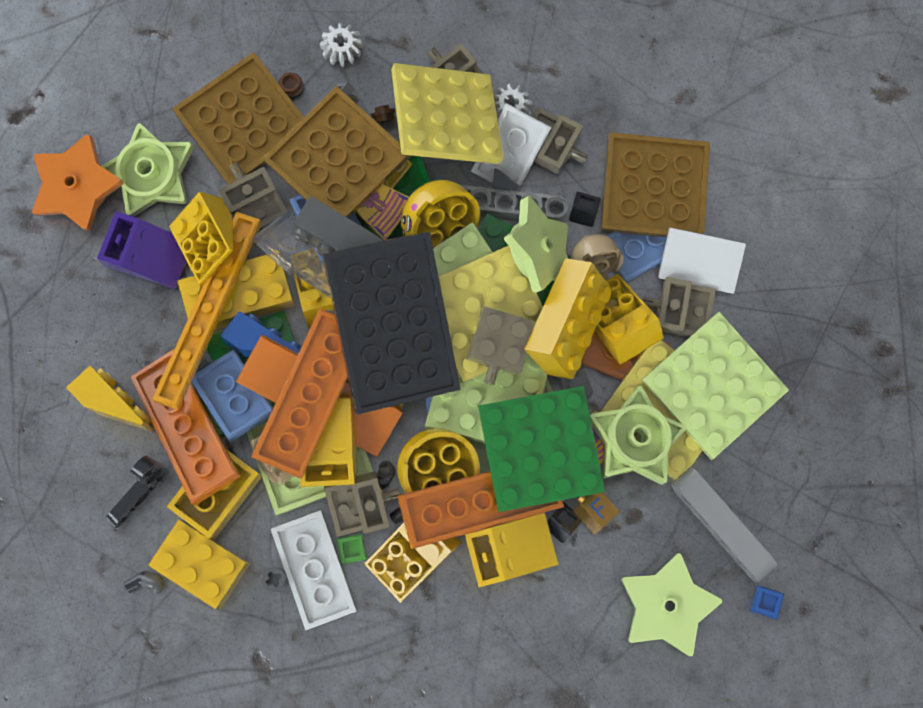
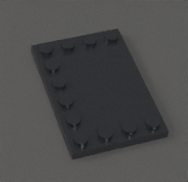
[322,231,461,415]

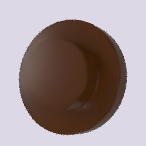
[278,72,303,97]
[371,105,396,124]

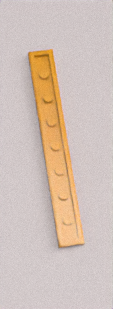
[152,212,262,410]

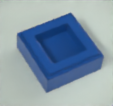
[750,585,784,620]

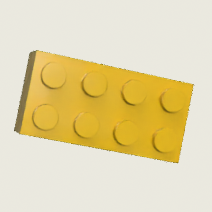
[178,251,296,330]
[524,258,612,380]

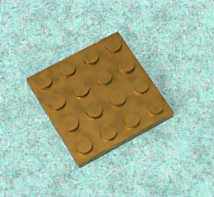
[172,52,304,185]
[263,86,411,219]
[601,132,710,238]

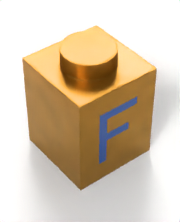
[573,493,620,535]

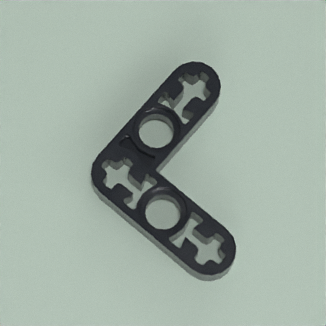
[106,455,168,528]

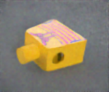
[355,184,409,240]

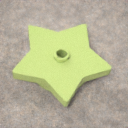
[101,123,194,217]
[504,196,568,293]
[590,386,687,485]
[621,553,722,656]

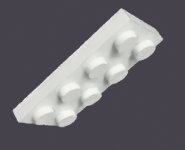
[271,510,357,631]

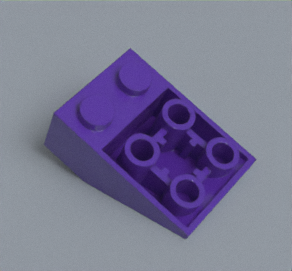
[97,211,187,290]

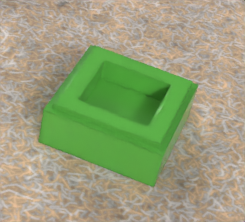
[336,533,367,565]

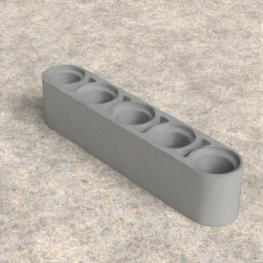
[461,185,568,222]
[671,467,778,584]

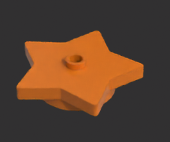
[32,134,124,231]

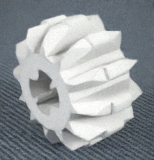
[320,23,363,67]
[493,83,532,120]

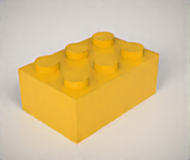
[167,450,262,541]
[148,519,250,609]

